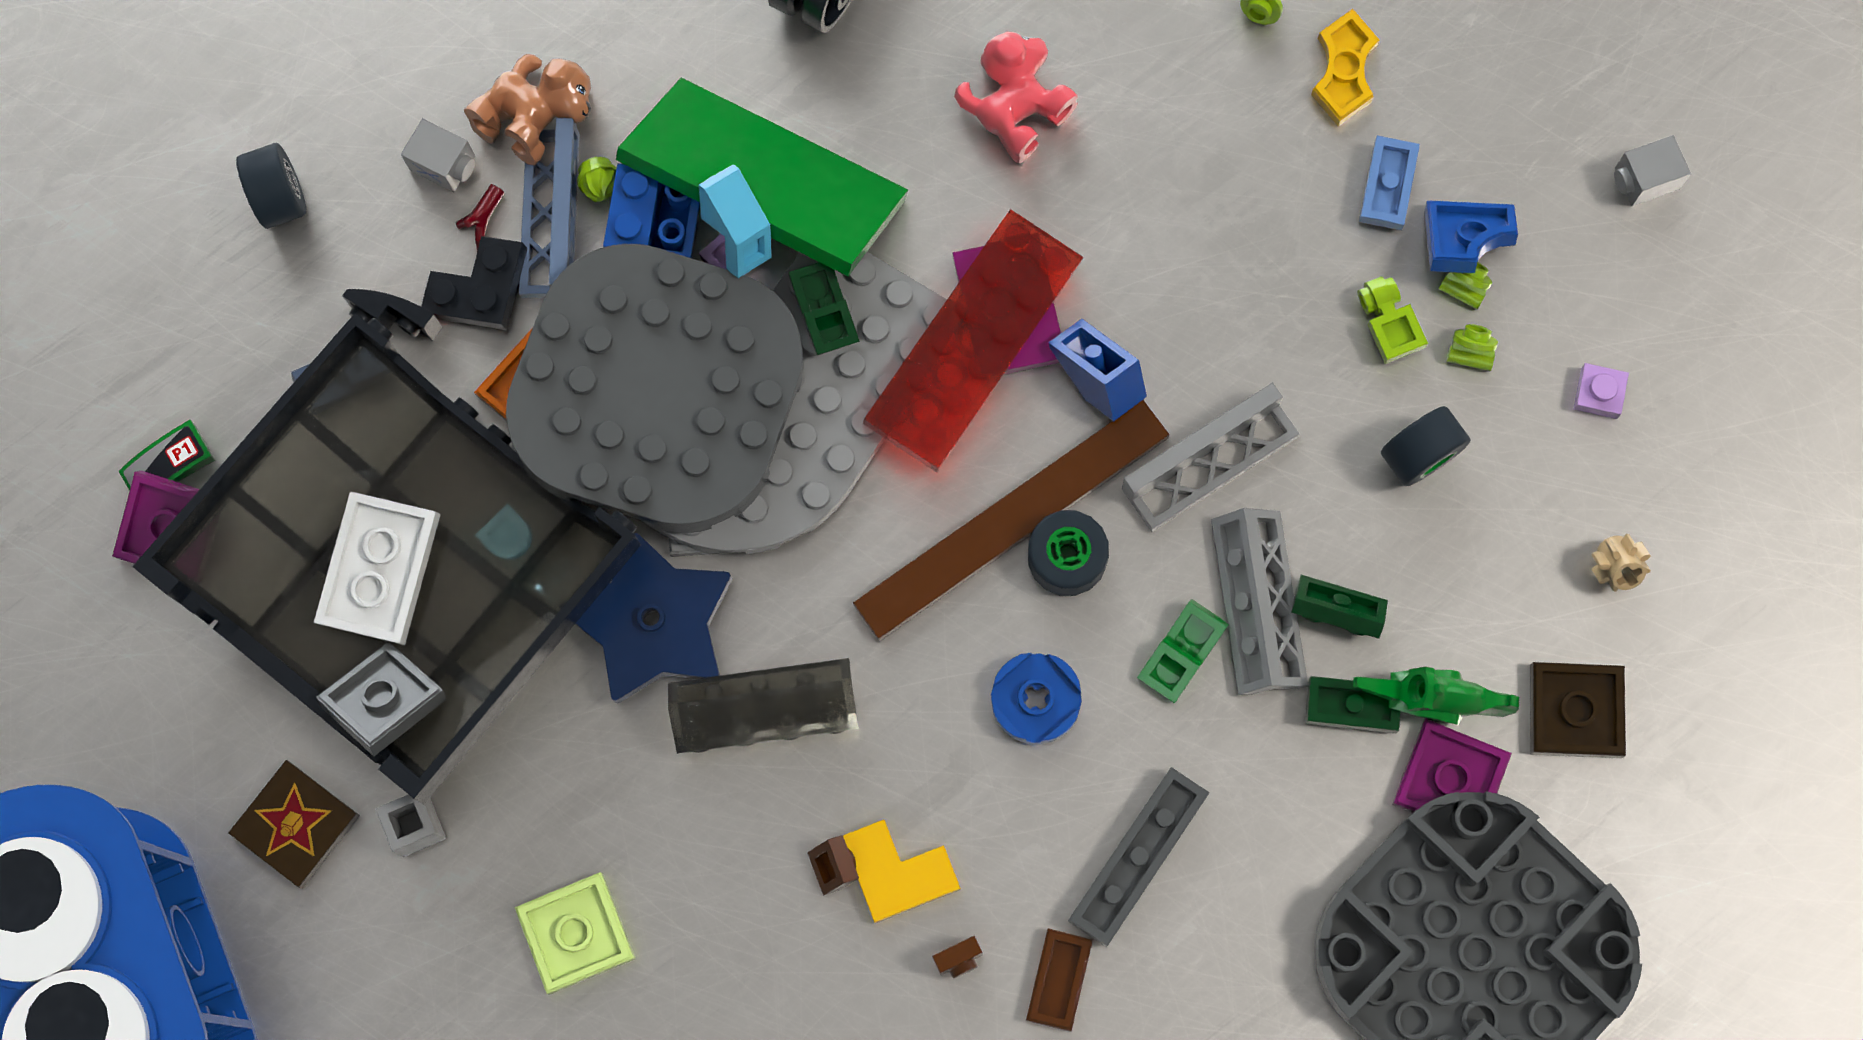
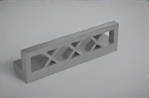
[1122,382,1299,532]
[1211,508,1308,695]

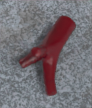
[456,184,505,251]

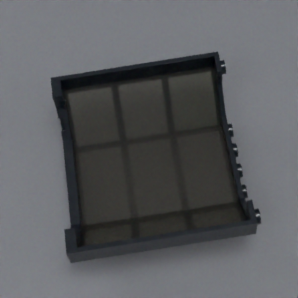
[132,313,641,805]

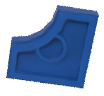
[1424,201,1518,273]

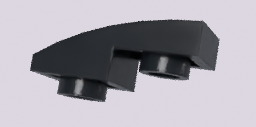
[342,289,442,341]

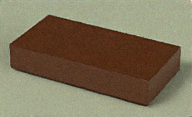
[1026,928,1093,1032]

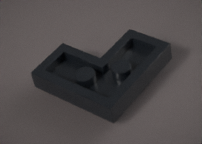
[421,236,527,330]

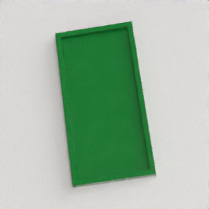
[616,77,908,276]

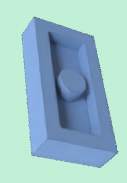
[1359,135,1420,231]

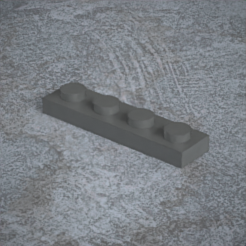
[1068,767,1210,948]

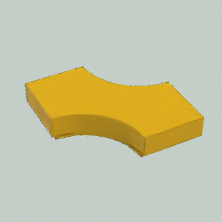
[1311,8,1380,127]

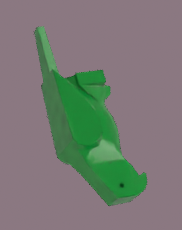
[1353,666,1519,725]

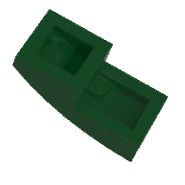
[788,262,860,356]

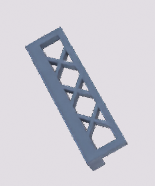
[519,118,580,298]

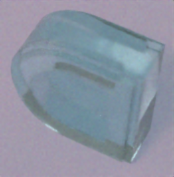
[475,504,532,560]

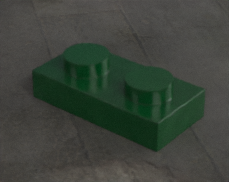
[1291,574,1388,639]
[1305,676,1401,734]

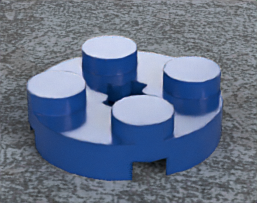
[991,653,1082,746]

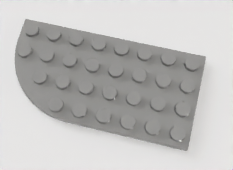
[640,252,967,554]

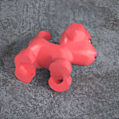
[954,31,1078,164]

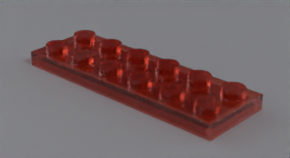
[863,209,1083,473]

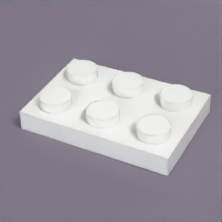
[314,491,441,645]

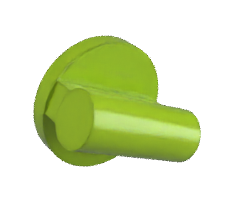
[1439,262,1492,310]
[1447,324,1498,371]

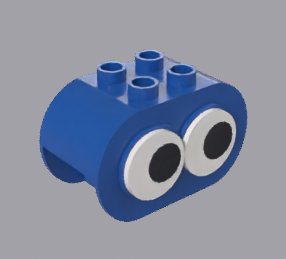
[0,785,257,1040]

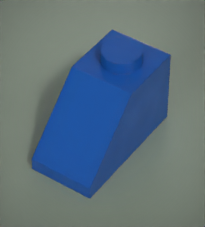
[1048,319,1147,421]

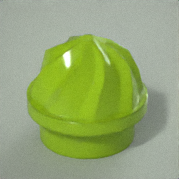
[577,157,617,202]

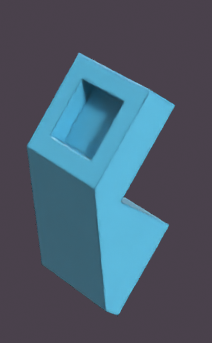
[699,165,772,278]

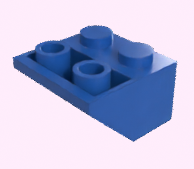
[603,163,700,258]

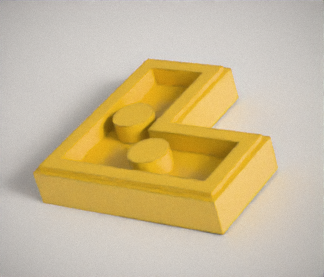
[843,819,961,923]

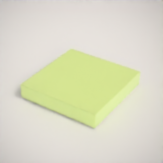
[515,872,635,995]

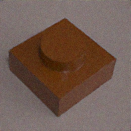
[807,835,859,896]
[932,936,983,979]

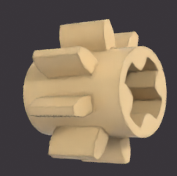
[1592,534,1651,592]

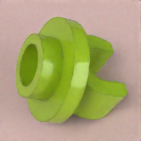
[1240,0,1283,25]

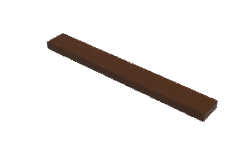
[853,400,1170,642]

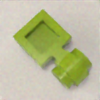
[1357,276,1428,364]

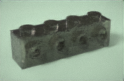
[668,658,859,754]

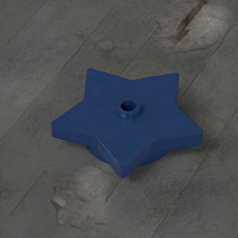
[575,533,732,704]

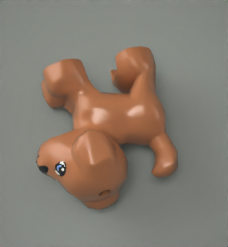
[464,54,591,165]

